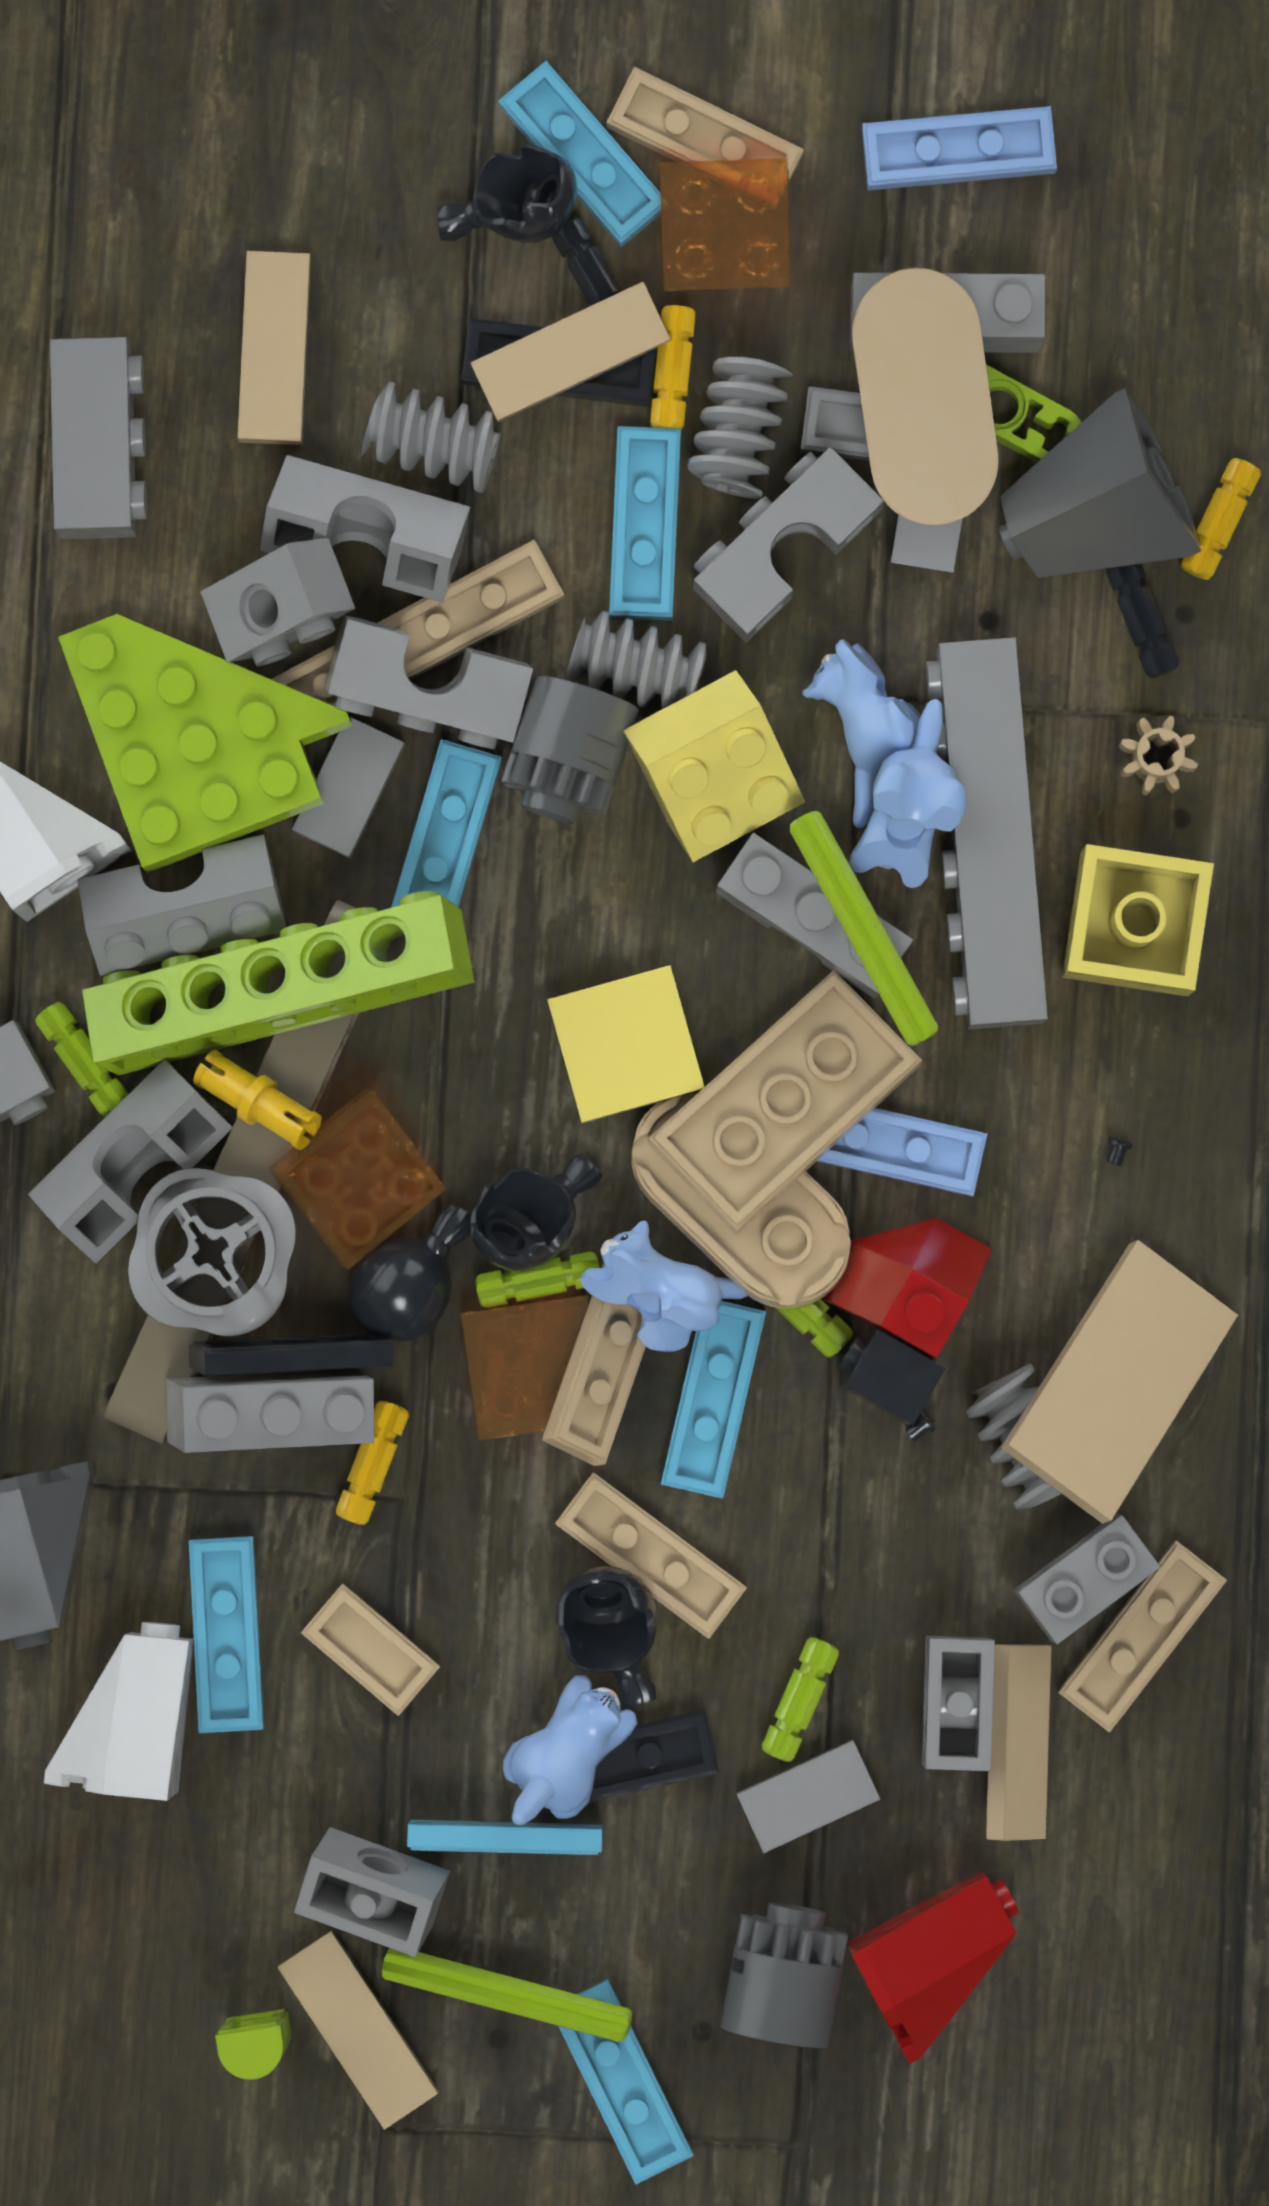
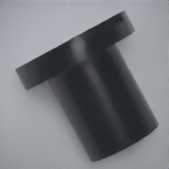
[1107,1137,1133,1166]
[905,1411,937,1441]

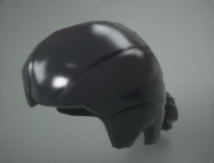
[438,144,577,243]
[469,1153,603,1272]
[349,1205,471,1342]
[555,1566,657,1707]

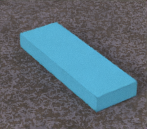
[498,61,669,248]
[609,426,681,621]
[391,739,502,908]
[661,1301,766,1499]
[189,1536,264,1733]
[407,1820,603,1855]
[558,1979,694,2184]

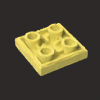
[547,965,704,1123]

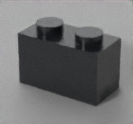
[837,1329,946,1425]

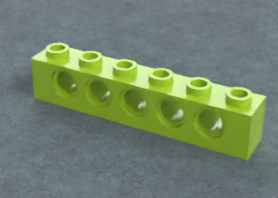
[82,891,475,1075]

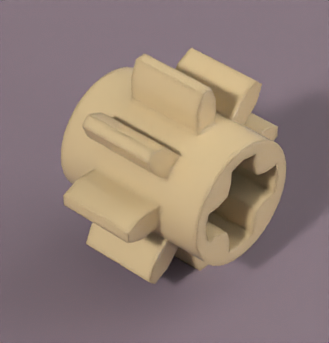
[1119,716,1198,796]

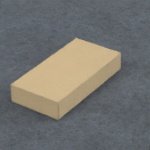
[301,1583,440,1716]

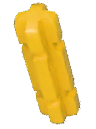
[650,305,696,429]
[1181,458,1261,580]
[336,1401,409,1525]

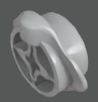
[128,1168,296,1336]

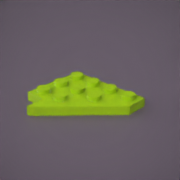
[58,614,353,873]

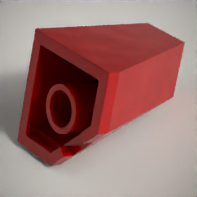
[821,1218,992,1359]
[847,1871,1020,2064]

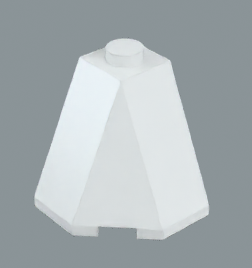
[0,762,132,922]
[44,1622,194,1801]

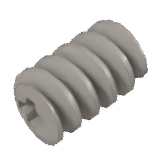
[687,357,793,499]
[361,381,502,493]
[565,611,706,710]
[966,1364,1061,1510]

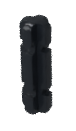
[552,218,622,306]
[1106,564,1179,678]

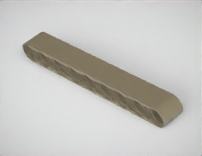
[104,900,390,1445]

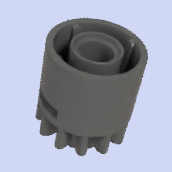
[501,676,639,824]
[720,1902,848,2048]

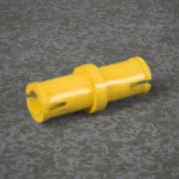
[193,1050,322,1150]

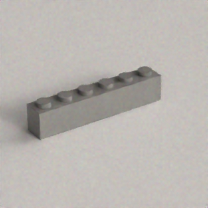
[926,637,1048,1030]

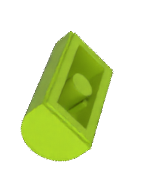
[215,2009,291,2080]

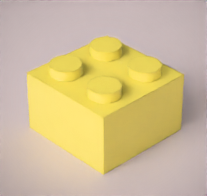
[623,670,805,862]
[1062,844,1214,997]

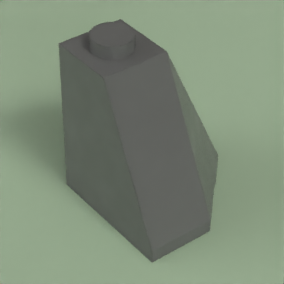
[999,388,1201,578]
[0,1461,96,1651]

